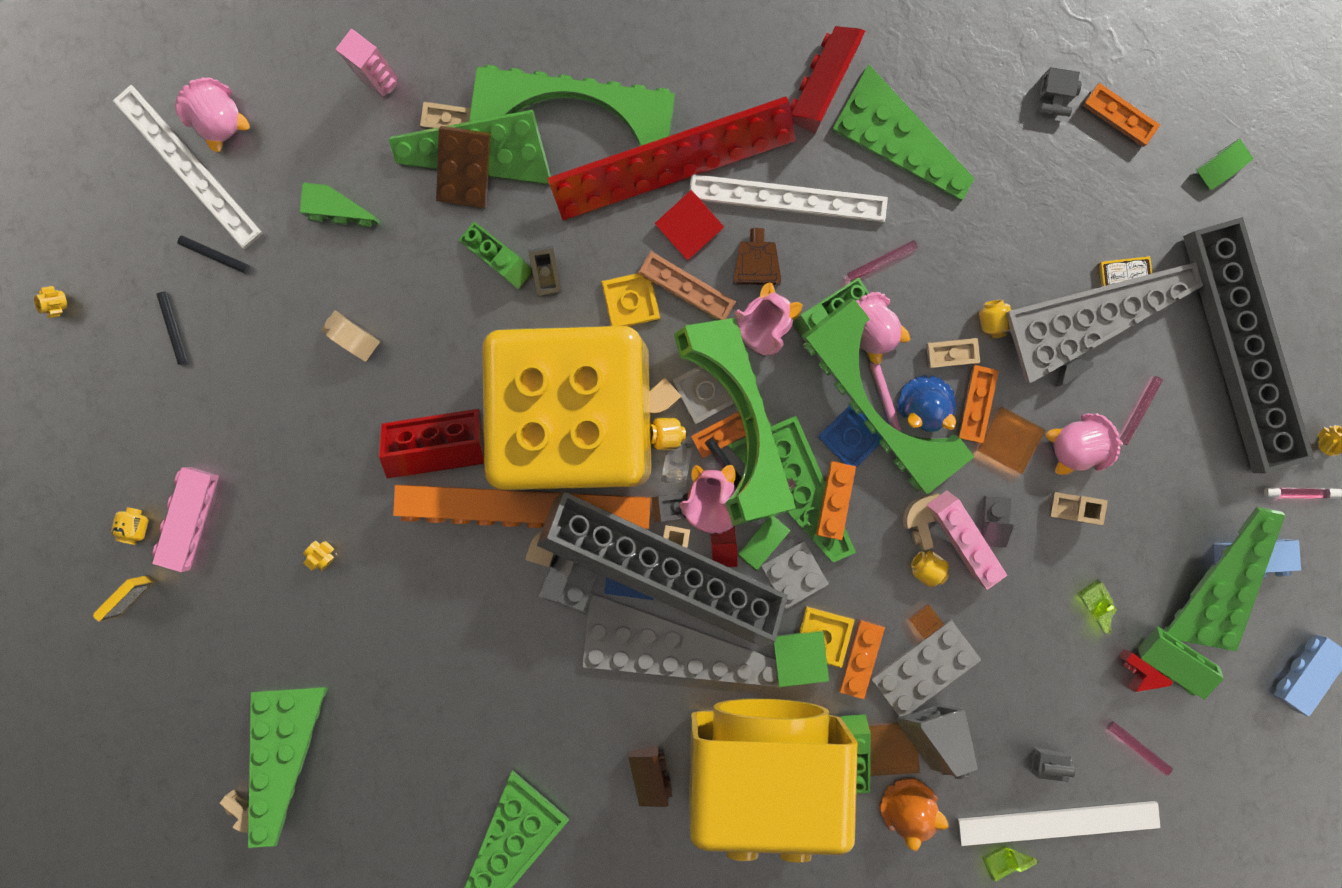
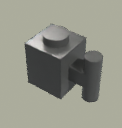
[1040,67,1082,117]
[1031,748,1075,782]

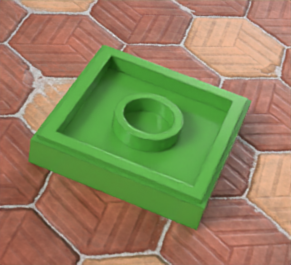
[774,630,829,687]

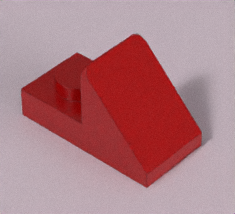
[710,526,738,567]
[1118,649,1173,692]

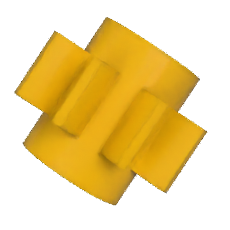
[34,286,67,318]
[1317,425,1342,456]
[303,541,334,571]

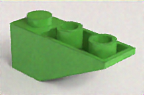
[300,183,380,227]
[459,222,532,289]
[793,277,869,342]
[841,714,871,794]

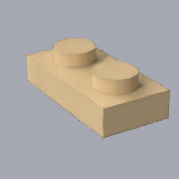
[420,102,471,129]
[926,338,980,369]

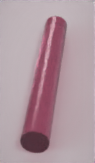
[847,240,918,282]
[1119,376,1163,446]
[1107,721,1173,776]

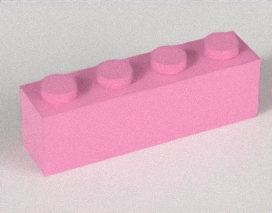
[336,28,398,98]
[152,467,219,572]
[927,490,1007,590]

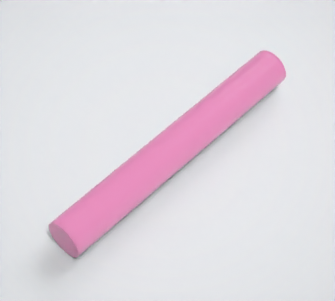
[869,362,902,431]

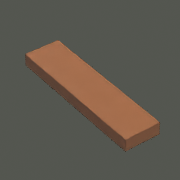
[637,251,736,320]

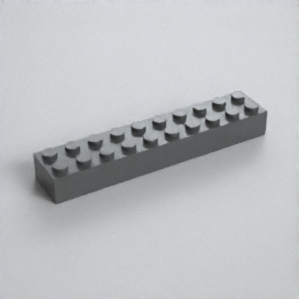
[1183,217,1315,474]
[537,491,788,646]

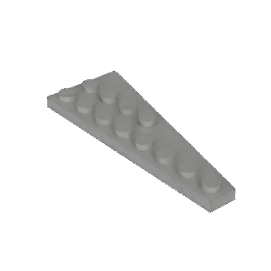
[1006,262,1203,384]
[583,594,779,687]

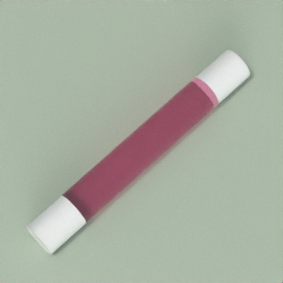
[1264,487,1342,499]

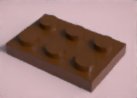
[436,126,491,208]

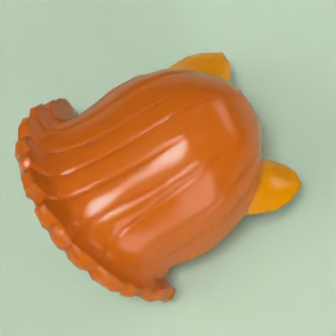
[880,778,949,851]

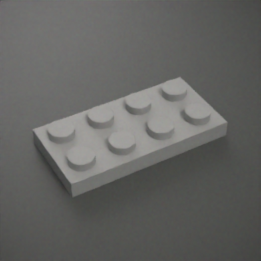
[871,619,981,717]

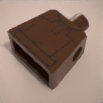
[733,228,781,285]

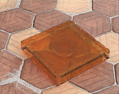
[977,407,1046,474]
[869,723,920,776]

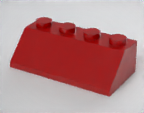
[790,26,866,134]
[379,409,484,479]

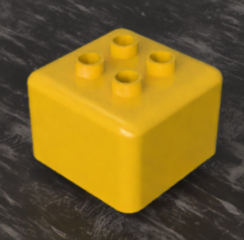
[482,326,651,490]
[689,699,858,863]

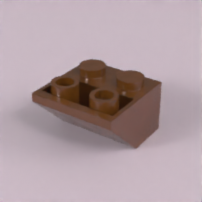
[628,745,673,807]

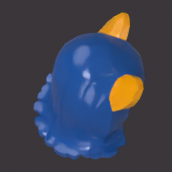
[897,375,956,432]

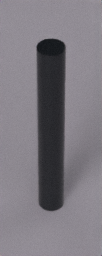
[177,235,250,274]
[156,291,188,365]
[705,437,741,488]

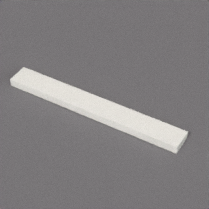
[113,85,263,249]
[690,175,888,223]
[957,801,1160,846]

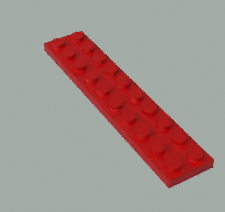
[547,96,796,221]

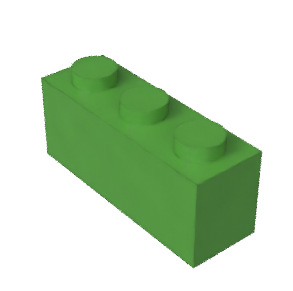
[1138,626,1224,700]

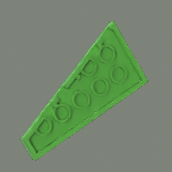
[832,64,975,202]
[388,110,551,184]
[728,416,856,563]
[1163,507,1285,652]
[248,687,328,848]
[465,770,569,888]

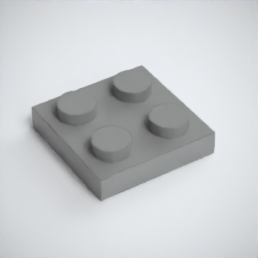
[672,366,735,425]
[761,541,829,609]

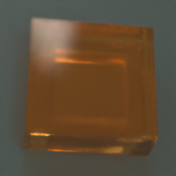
[908,604,944,639]

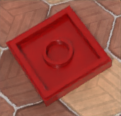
[655,190,724,260]

